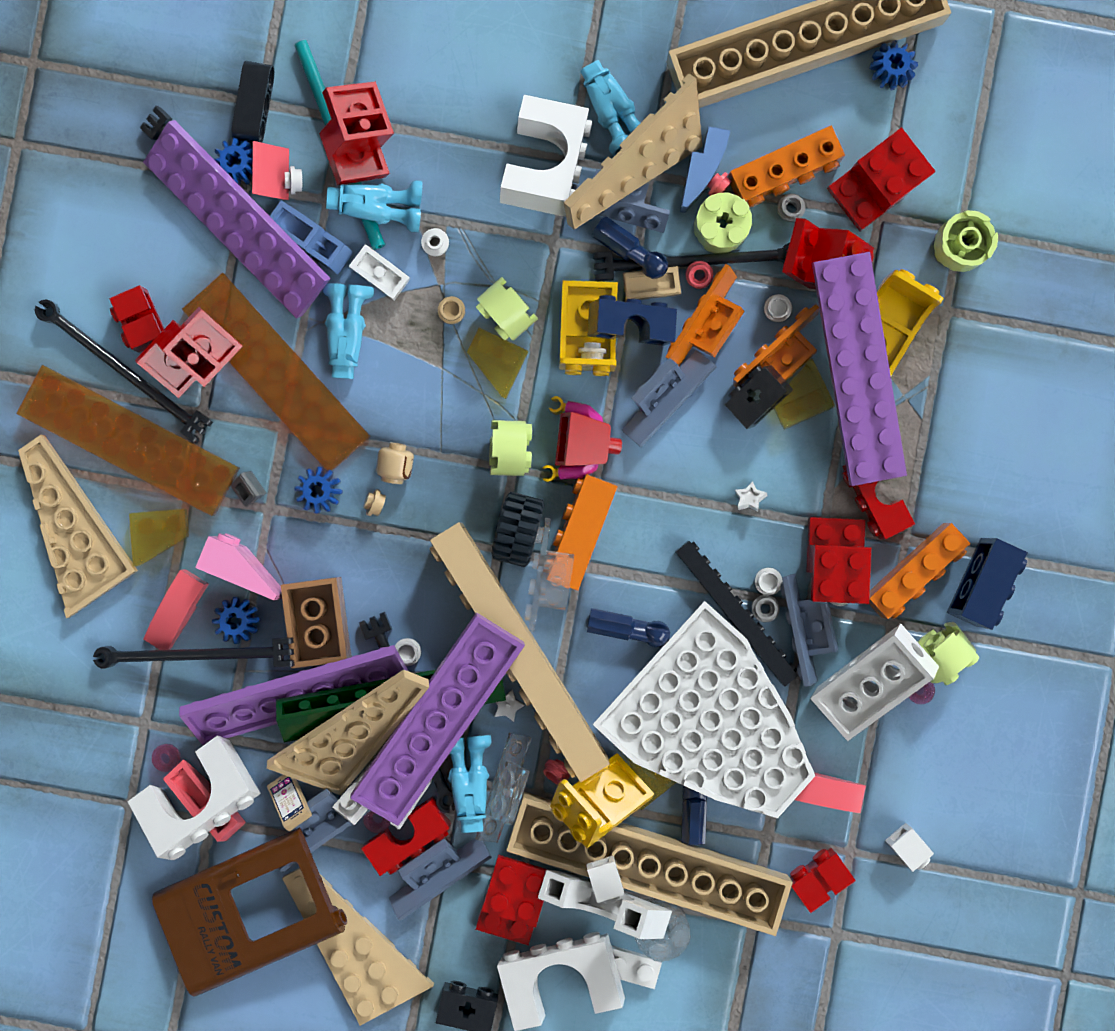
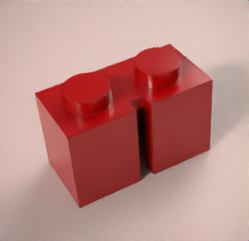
[109,285,164,353]
[790,848,856,913]

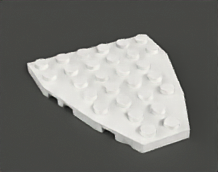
[593,601,815,818]

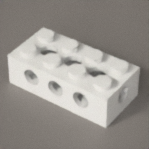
[810,624,939,741]

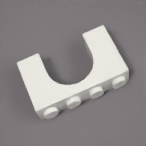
[500,95,592,217]
[128,735,261,860]
[538,870,672,939]
[497,932,625,1031]

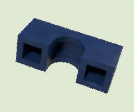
[587,295,677,346]

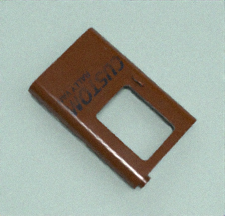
[152,827,347,997]

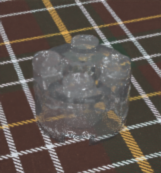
[635,898,691,962]

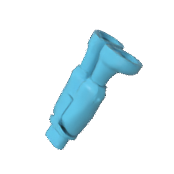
[580,60,640,157]
[326,180,423,233]
[322,283,374,379]
[448,735,492,833]

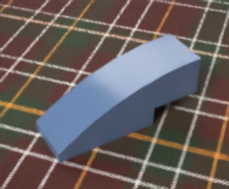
[680,126,731,213]
[270,200,354,275]

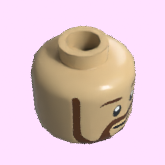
[376,442,414,484]

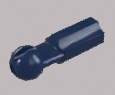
[592,216,668,279]
[587,608,670,647]
[681,785,707,845]

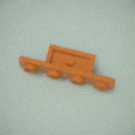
[665,264,745,367]
[733,304,819,387]

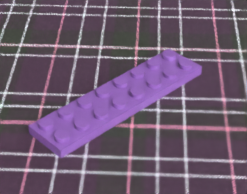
[143,120,331,319]
[812,252,907,486]
[350,612,525,826]
[179,645,408,745]

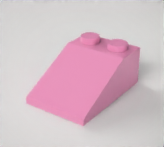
[195,533,282,600]

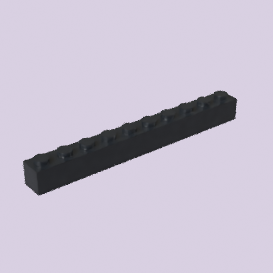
[675,541,798,687]

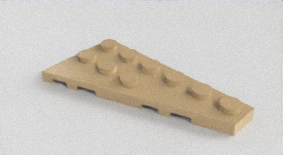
[564,74,703,230]
[18,435,138,618]
[267,670,429,795]
[282,868,434,1026]

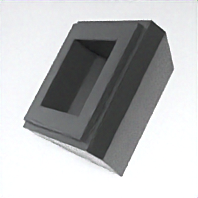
[231,471,267,507]

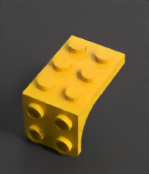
[877,269,944,375]
[559,280,618,376]
[550,753,654,848]

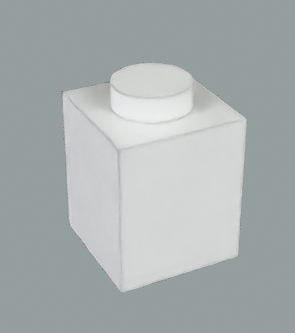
[885,823,934,872]
[587,856,625,904]

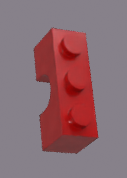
[842,464,915,539]
[361,796,451,876]

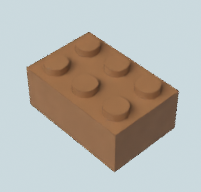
[281,577,352,669]

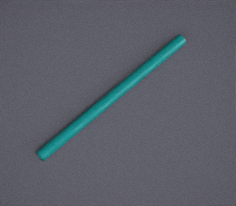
[294,40,385,250]

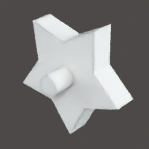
[735,481,767,512]
[495,689,525,722]

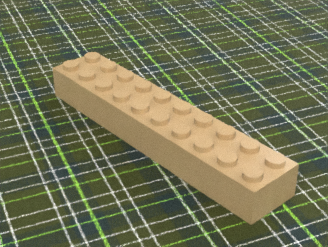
[666,0,951,108]
[429,522,610,782]
[506,792,793,936]

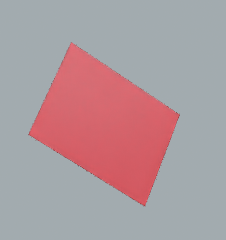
[252,141,289,200]

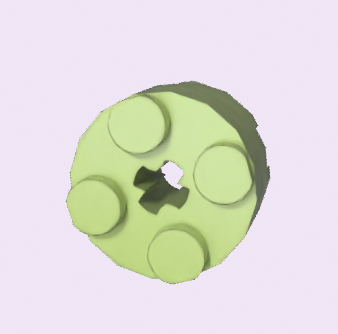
[694,193,752,254]
[934,210,998,272]
[476,277,538,341]
[489,420,532,476]
[918,622,979,685]

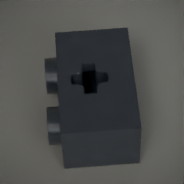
[725,365,794,429]
[435,981,499,1031]

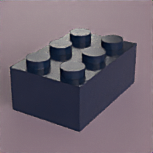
[947,538,1028,630]

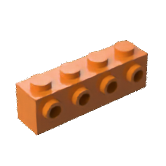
[728,125,845,207]
[542,474,618,591]
[869,523,971,619]

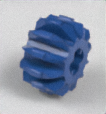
[869,40,918,91]
[214,138,253,186]
[294,467,343,514]
[212,597,261,644]

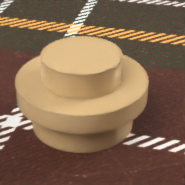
[438,296,465,324]
[363,489,386,516]

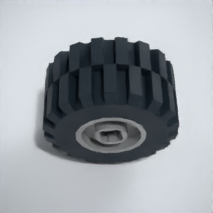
[491,491,544,567]

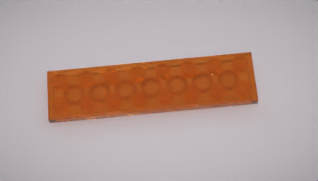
[182,272,371,471]
[16,365,240,516]

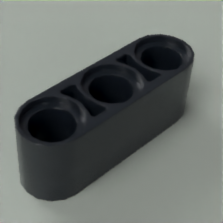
[232,61,275,143]

